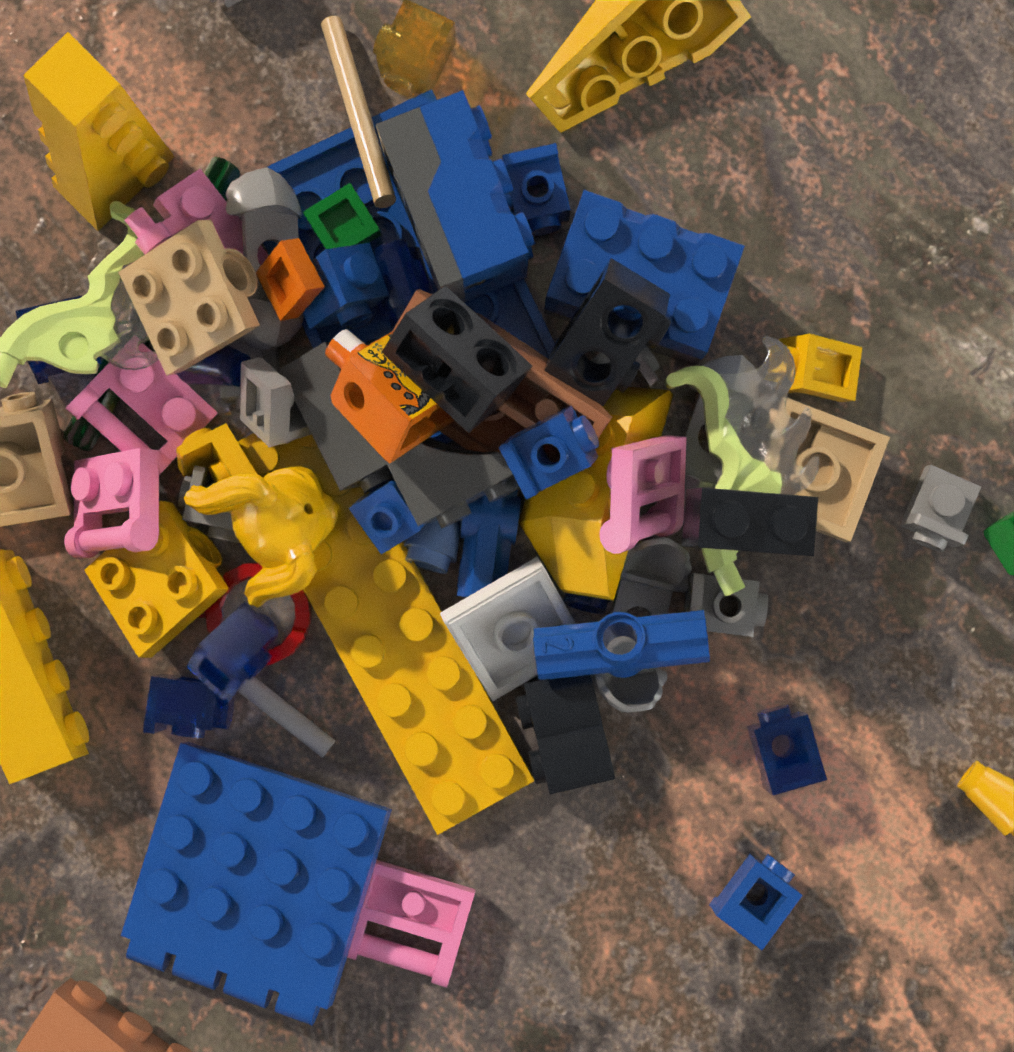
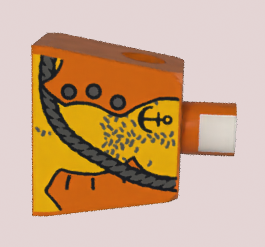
[325,329,454,464]

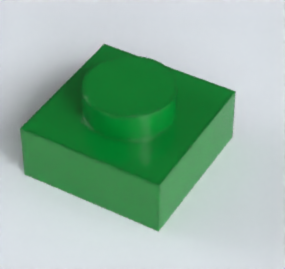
[303,183,381,249]

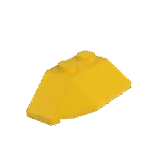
[518,387,673,601]

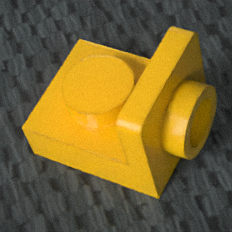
[770,333,862,403]
[176,423,257,483]

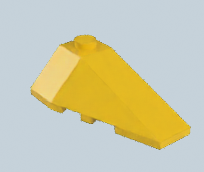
[526,0,751,133]

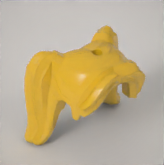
[184,466,338,608]

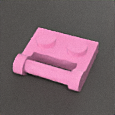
[65,336,218,475]
[599,435,687,554]
[64,448,159,559]
[347,860,475,988]

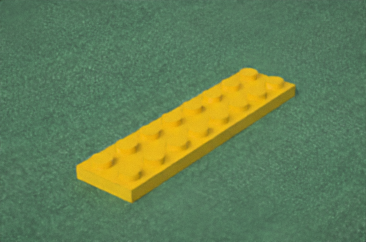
[238,433,535,835]

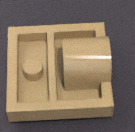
[118,219,260,376]

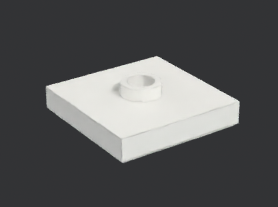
[440,556,575,701]

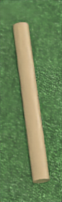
[321,16,396,208]

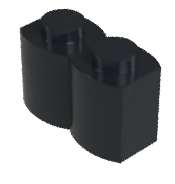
[515,675,615,795]

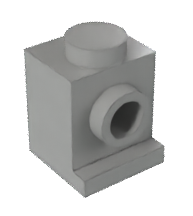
[683,573,768,637]

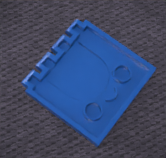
[121,742,392,1026]

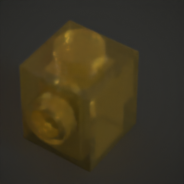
[373,0,456,97]

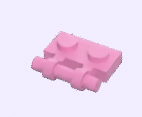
[125,169,269,265]

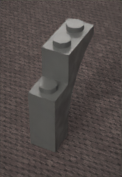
[279,342,520,529]

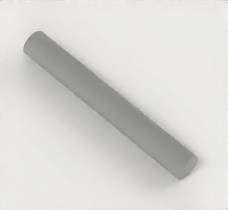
[193,639,336,758]

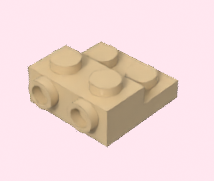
[0,392,74,527]
[754,397,890,542]

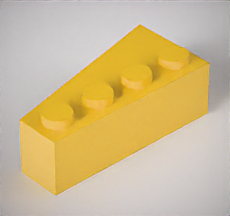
[0,549,89,784]

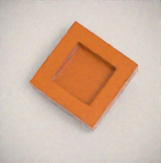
[256,238,325,321]

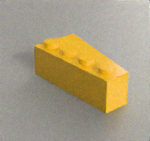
[23,32,175,231]

